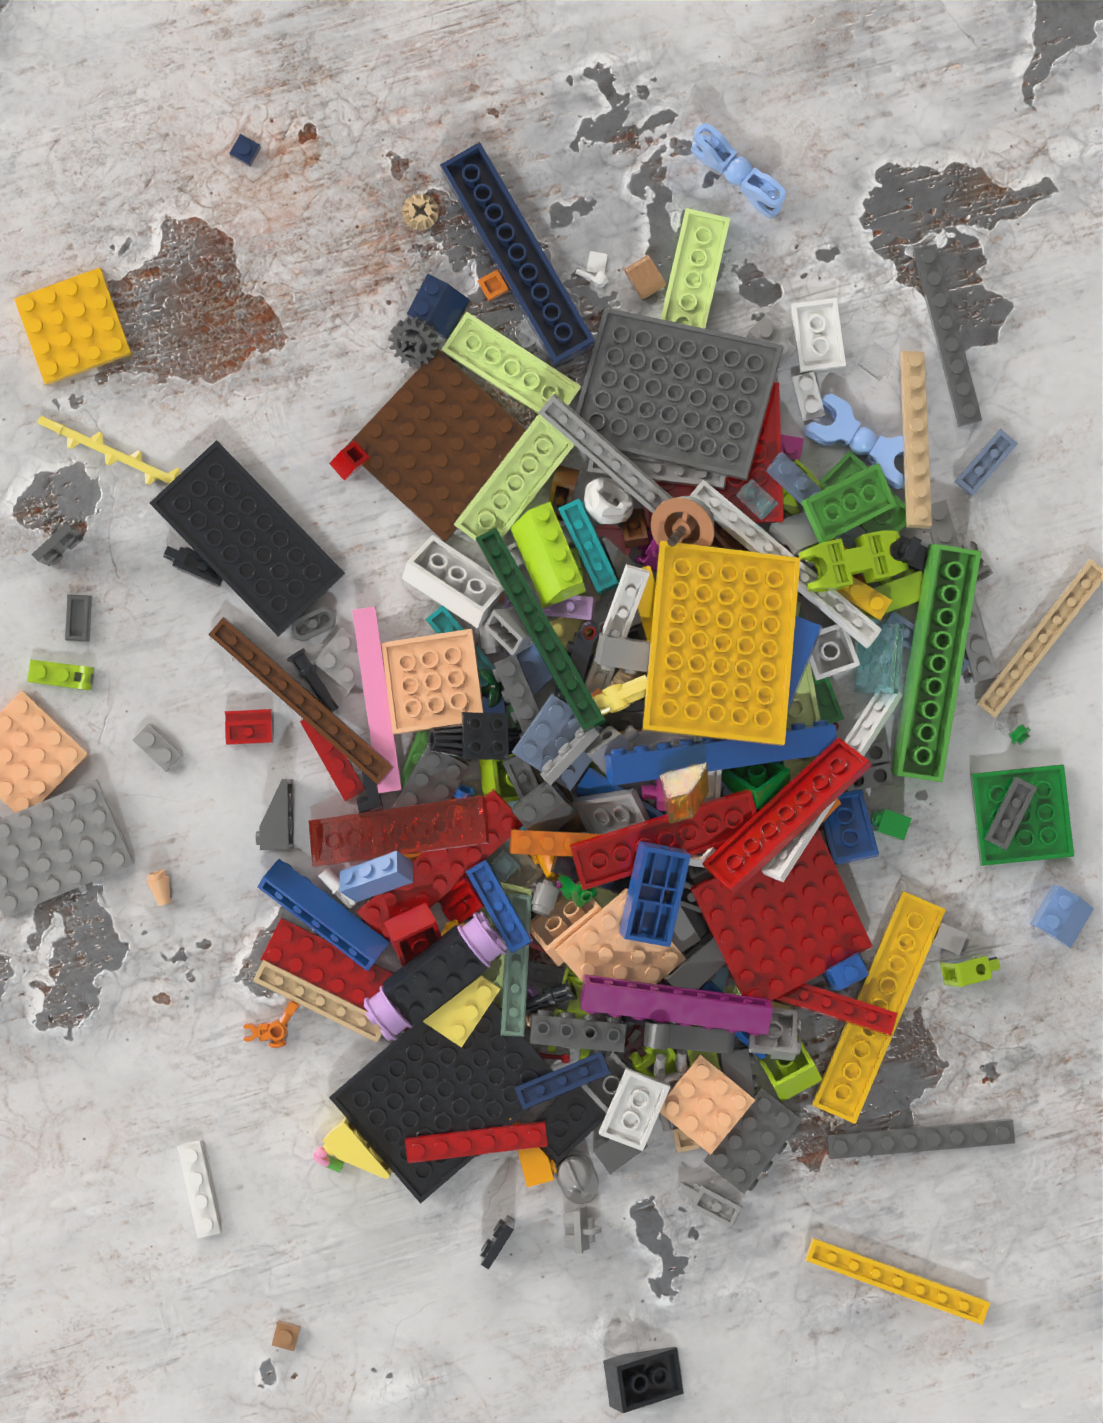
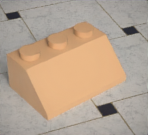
[530,881,602,966]

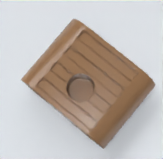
[624,255,666,300]

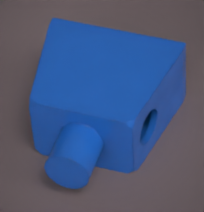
[822,952,869,990]

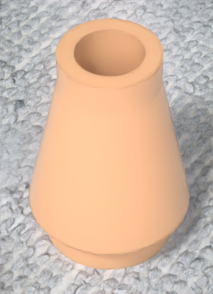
[146,870,172,906]

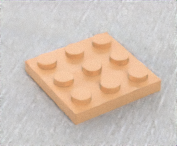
[660,1054,755,1155]

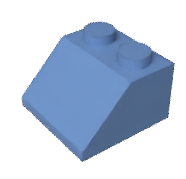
[1030,885,1094,948]

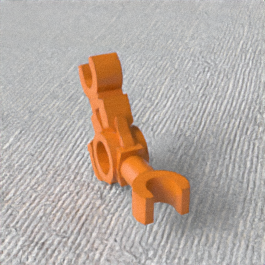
[243,1001,300,1048]

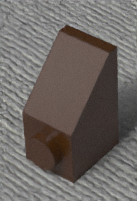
[548,465,580,521]

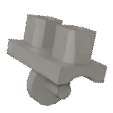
[563,1206,602,1254]

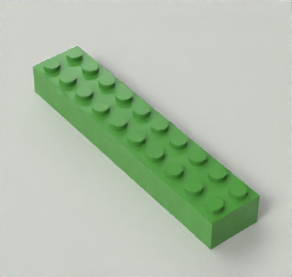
[891,544,982,782]

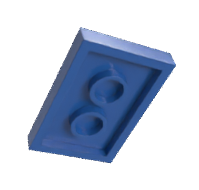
[822,789,879,865]

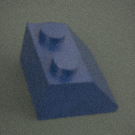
[407,273,470,340]

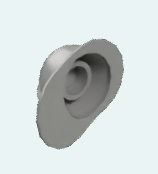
[554,1150,599,1204]

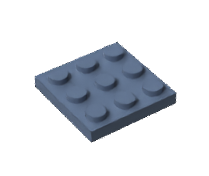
[512,694,604,791]

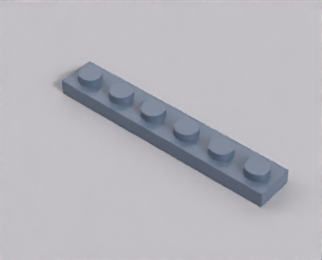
[766,452,867,549]

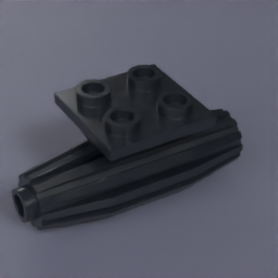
[428,712,522,760]

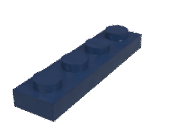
[515,1052,611,1110]

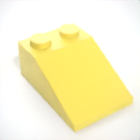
[323,1118,392,1179]

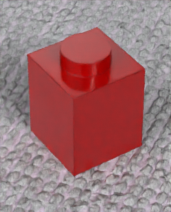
[329,440,370,481]

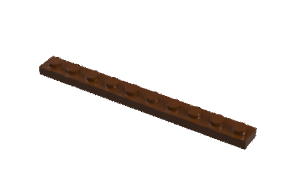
[208,617,394,785]

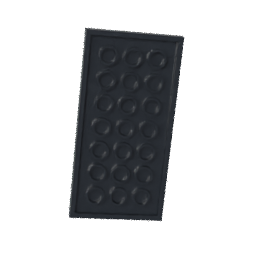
[149,440,345,637]

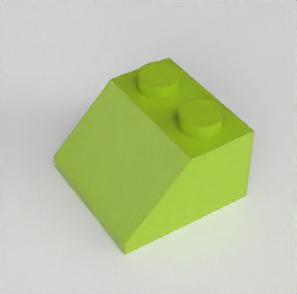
[479,754,520,802]
[755,1035,822,1102]

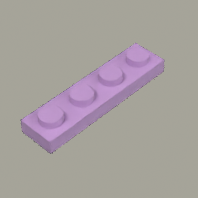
[503,590,596,620]

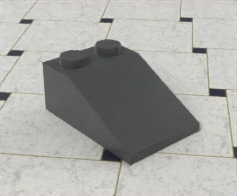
[256,779,294,850]

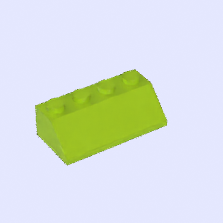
[511,502,586,608]

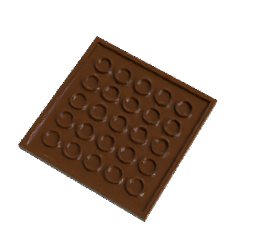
[346,349,526,542]

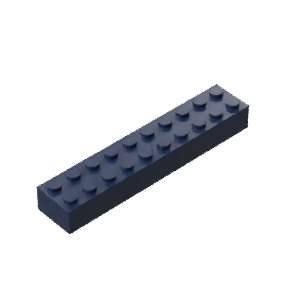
[440,142,595,368]

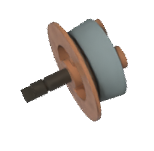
[651,496,714,547]

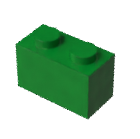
[870,809,912,840]

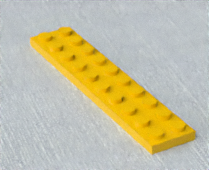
[812,891,946,1124]

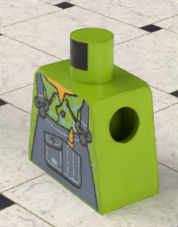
[940,954,1000,987]

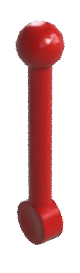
[539,1053,570,1063]

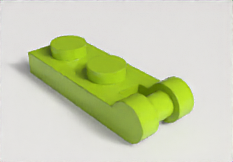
[27,659,94,690]

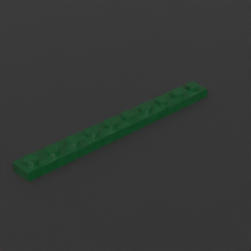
[476,528,605,733]

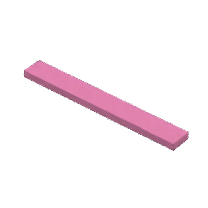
[352,607,402,793]

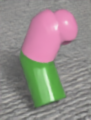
[313,1146,345,1173]

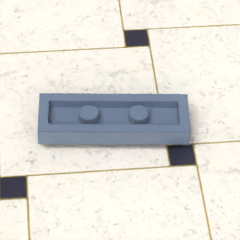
[954,429,1018,497]

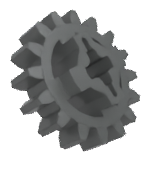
[388,317,439,367]

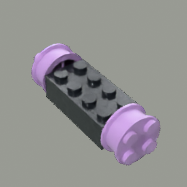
[364,912,508,1041]

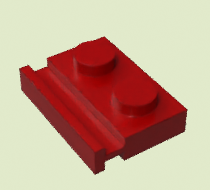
[224,709,273,745]
[437,876,485,924]

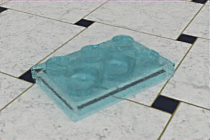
[854,623,904,694]

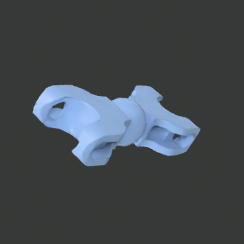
[692,123,786,218]
[804,394,905,489]

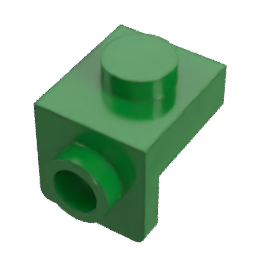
[558,876,597,908]

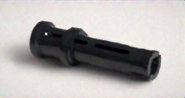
[287,648,339,712]
[525,980,577,1015]

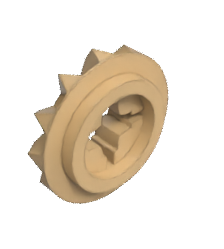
[402,193,439,230]

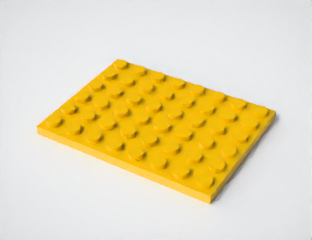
[642,541,800,746]

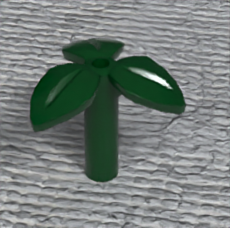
[478,669,504,708]

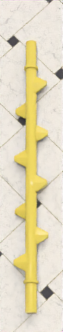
[38,415,181,485]

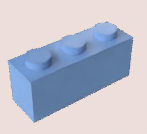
[340,851,413,902]

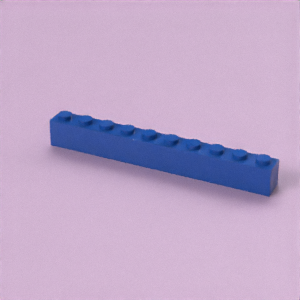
[604,719,837,785]

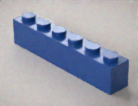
[257,859,390,971]

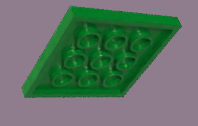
[970,764,1074,866]

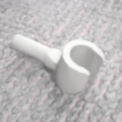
[576,269,608,288]

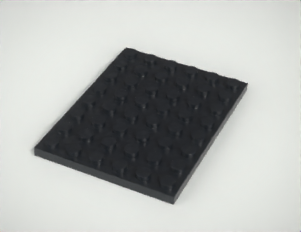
[329,979,554,1204]

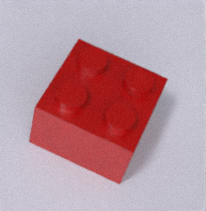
[383,903,441,967]

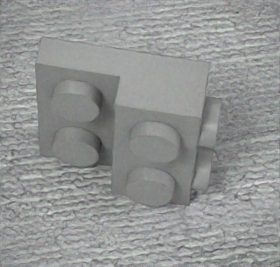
[749,1008,801,1061]

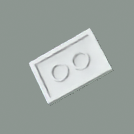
[790,298,846,373]
[599,1068,670,1151]

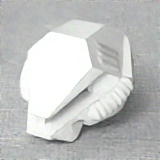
[584,478,634,524]

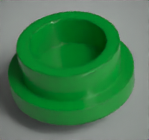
[1009,724,1031,745]

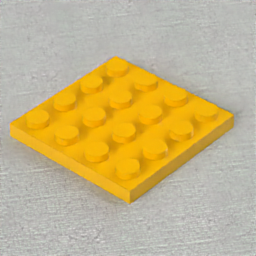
[14,267,132,385]

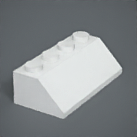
[402,535,504,629]

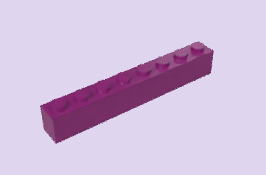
[580,974,773,1036]

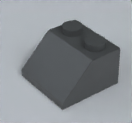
[512,781,579,832]

